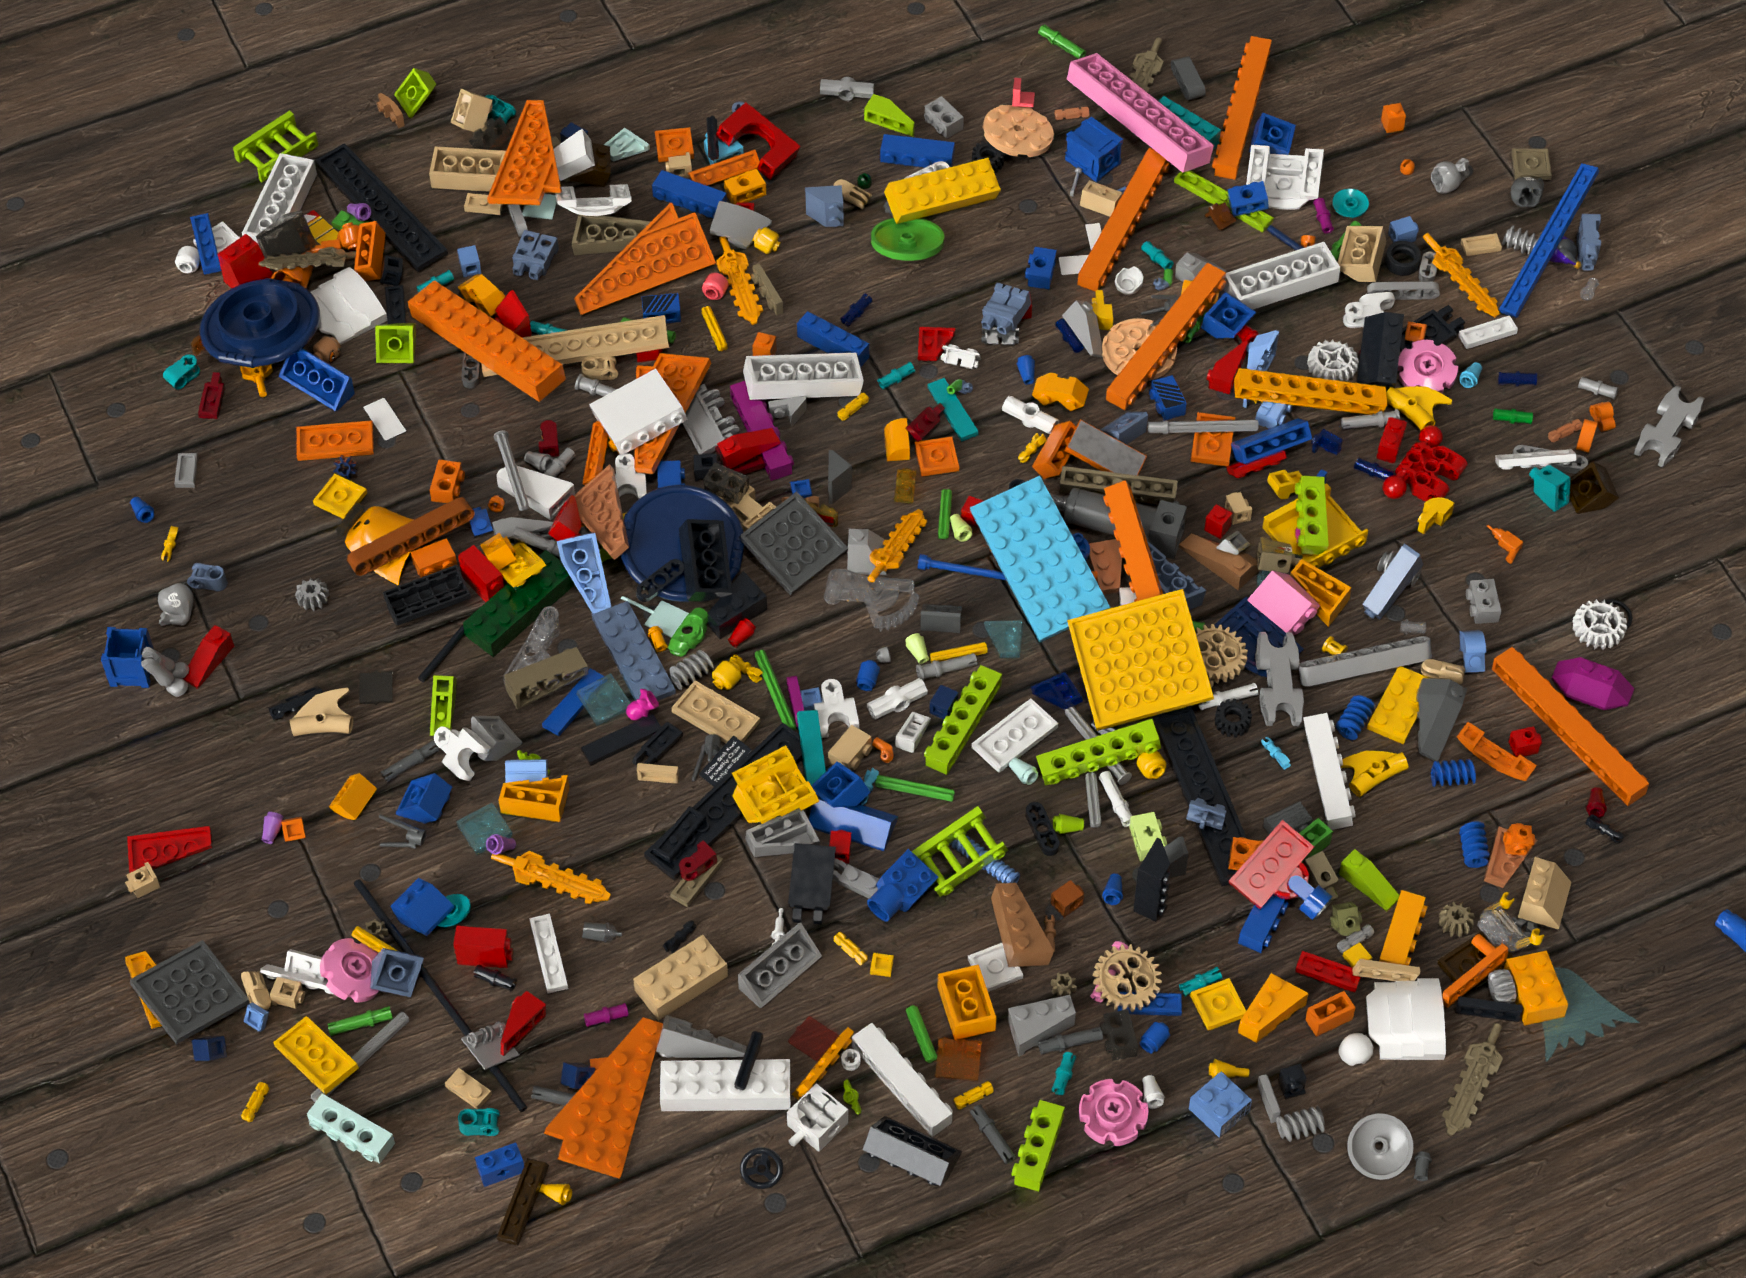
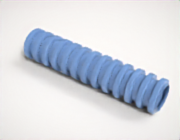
[949,836,1020,883]

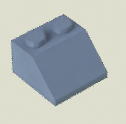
[805,185,844,227]

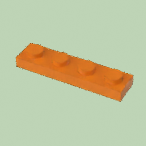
[688,150,760,186]
[582,420,609,485]

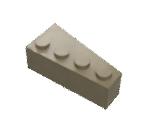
[572,215,650,255]

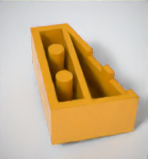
[499,775,569,822]
[1238,973,1308,1043]

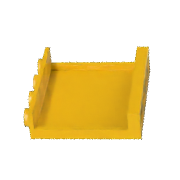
[1262,483,1368,568]

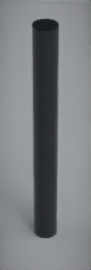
[418,625,465,683]

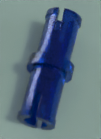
[840,294,873,327]
[1055,318,1084,353]
[1498,371,1537,386]
[1354,457,1394,480]

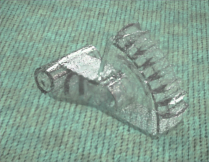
[824,569,919,632]
[503,606,561,696]

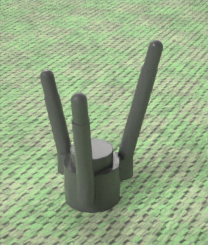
[1140,294,1179,327]
[692,734,723,781]
[379,814,426,849]

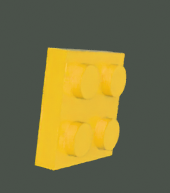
[313,474,367,520]
[1190,978,1246,1031]

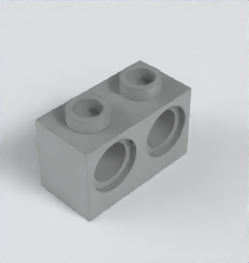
[924,96,964,139]

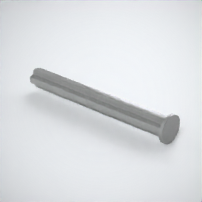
[494,430,529,511]
[1065,706,1132,785]

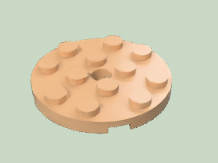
[982,105,1054,157]
[1102,318,1177,381]

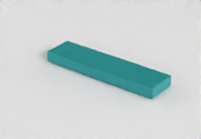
[927,378,978,442]
[797,710,826,785]

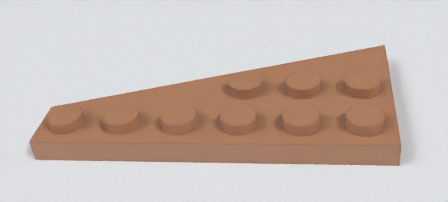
[574,464,629,560]

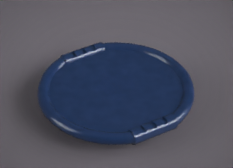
[200,278,320,368]
[621,485,744,602]

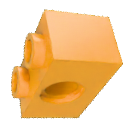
[724,169,766,205]
[480,532,516,570]

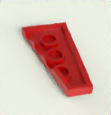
[127,826,212,873]

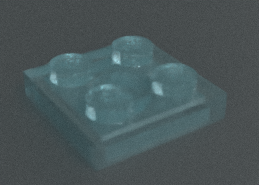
[576,673,630,726]
[456,803,513,855]

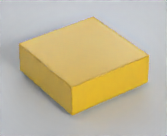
[1342,942,1373,968]
[870,953,894,977]

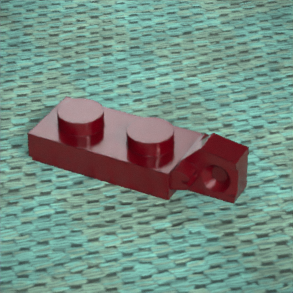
[198,372,225,419]
[906,403,945,442]

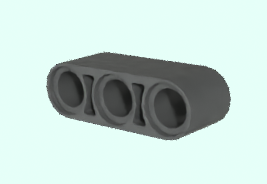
[1171,56,1205,101]

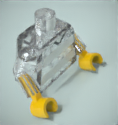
[1477,892,1544,953]

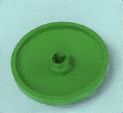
[871,218,944,261]

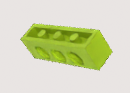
[1295,476,1329,555]
[1012,1100,1065,1192]

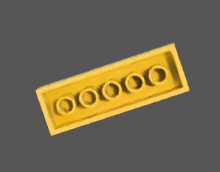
[884,158,1001,224]

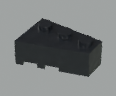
[707,571,767,639]

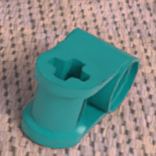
[485,95,516,126]
[163,354,200,390]
[458,1108,500,1136]

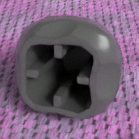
[1510,177,1544,207]

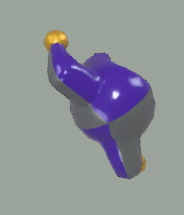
[1544,228,1581,269]

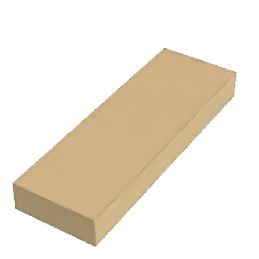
[1352,959,1420,981]

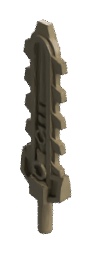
[1129,38,1164,93]
[259,247,356,271]
[1442,1023,1503,1136]

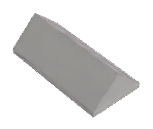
[738,923,822,1008]

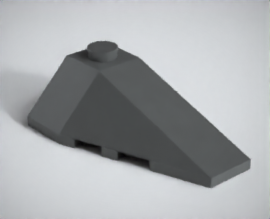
[1416,678,1467,761]

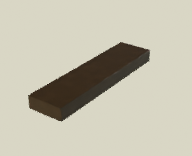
[496,1158,549,1246]

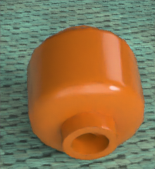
[338,222,359,251]

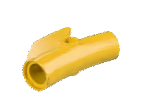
[1386,386,1452,430]
[1340,751,1409,797]

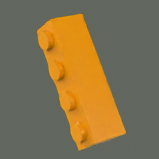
[1379,890,1428,966]

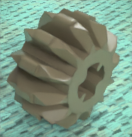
[1439,901,1474,938]

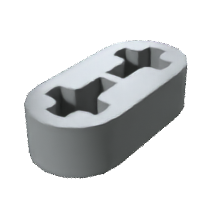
[1418,252,1437,282]

